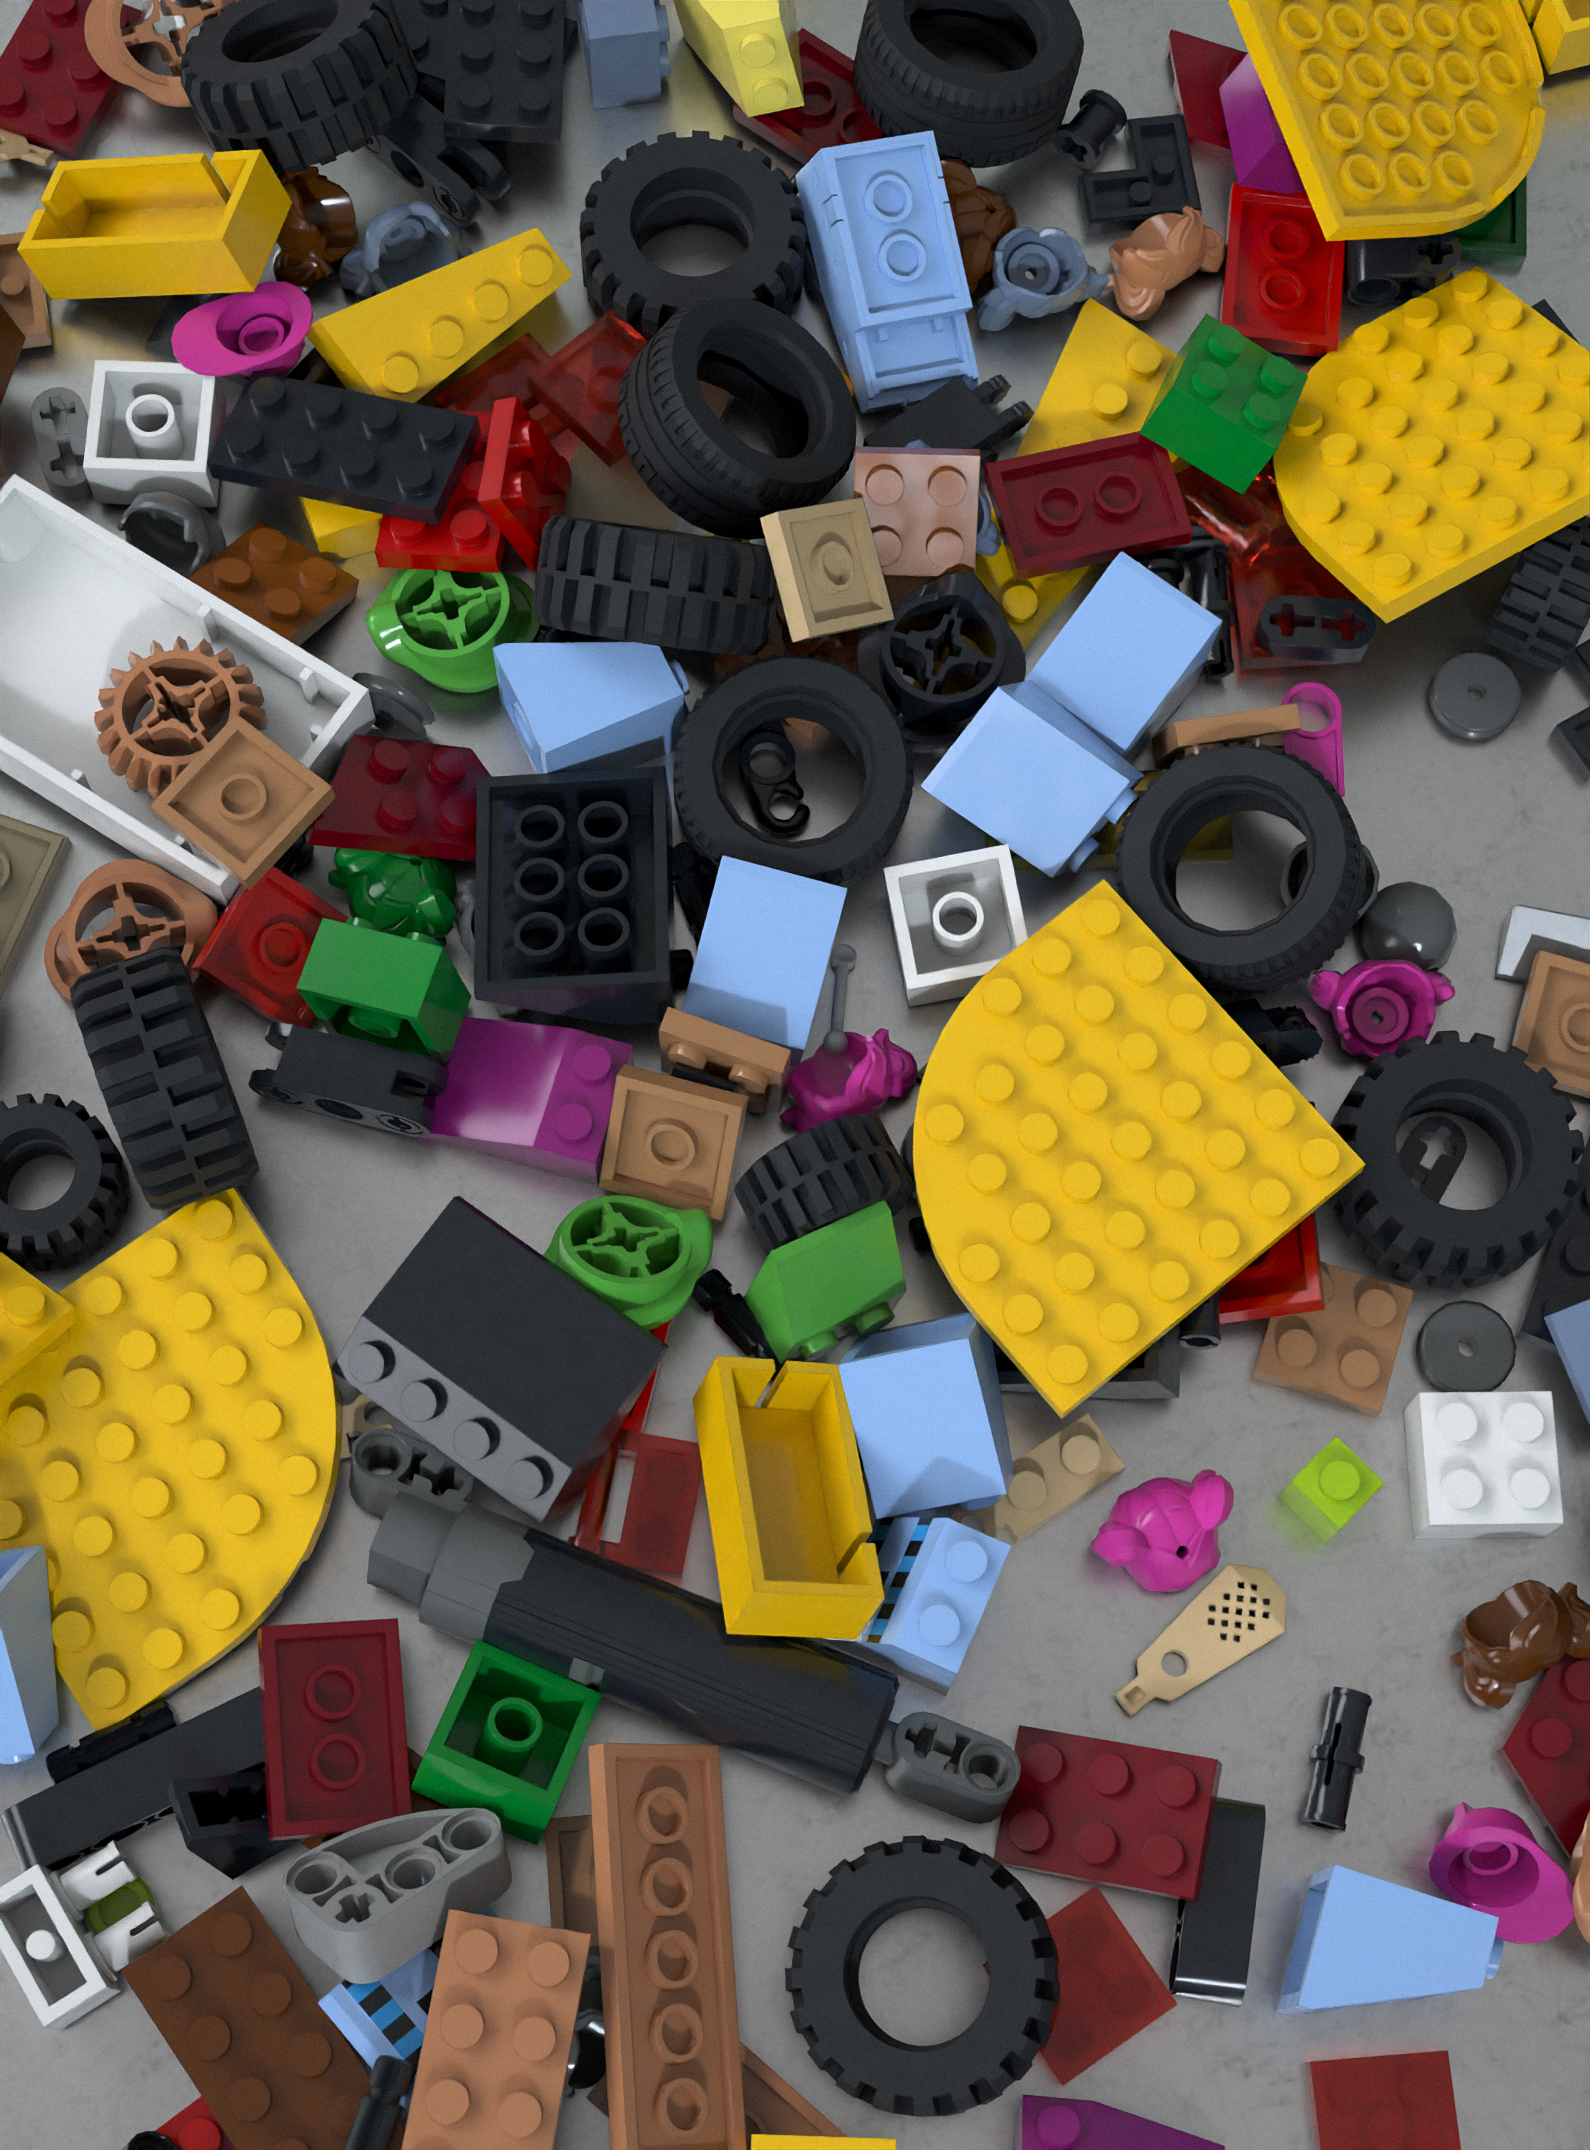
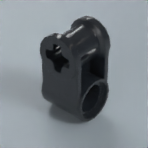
[1345,232,1462,306]

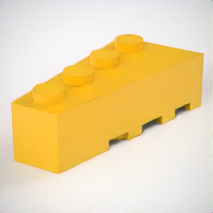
[306,227,573,403]

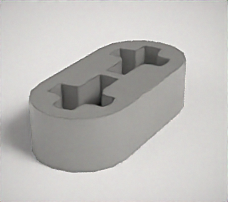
[31,387,92,501]

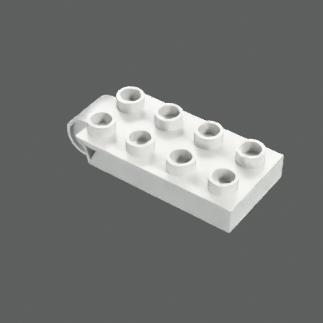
[0,474,376,910]

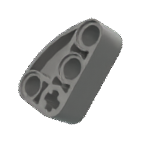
[283,1808,512,1984]

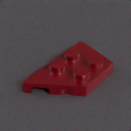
[1166,29,1248,164]
[306,734,492,862]
[1496,1653,1590,1868]

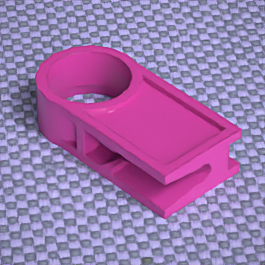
[1280,682,1345,797]

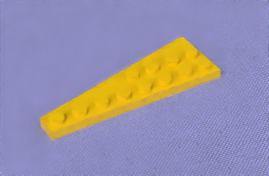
[912,297,1182,744]

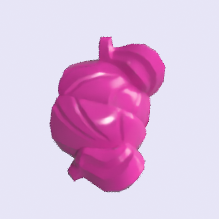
[1307,959,1455,1059]
[779,1028,918,1134]
[1091,1469,1234,1592]

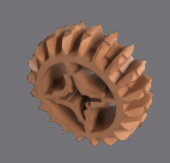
[94,635,268,800]

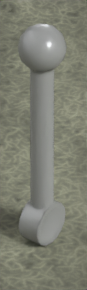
[823,944,857,1055]

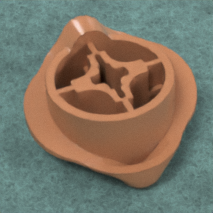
[84,0,240,107]
[44,859,219,1002]

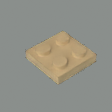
[760,497,894,642]

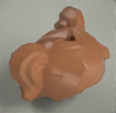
[1103,205,1226,321]

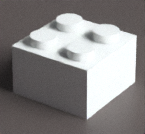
[83,360,227,508]
[883,844,1028,1007]
[1404,1391,1564,1539]

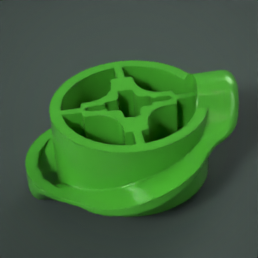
[366,568,542,693]
[543,1195,713,1331]

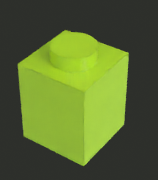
[1278,1436,1385,1544]

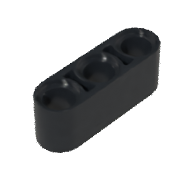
[1169,1797,1266,2007]

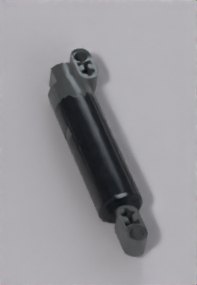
[349,1428,1021,1824]

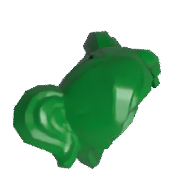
[328,848,457,947]

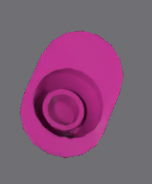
[171,281,313,378]
[1428,1802,1574,1943]

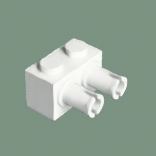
[0,1840,170,2030]

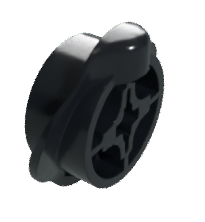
[857,570,1026,753]

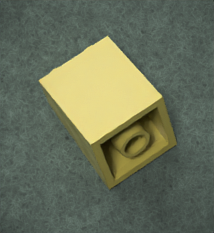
[673,0,805,117]

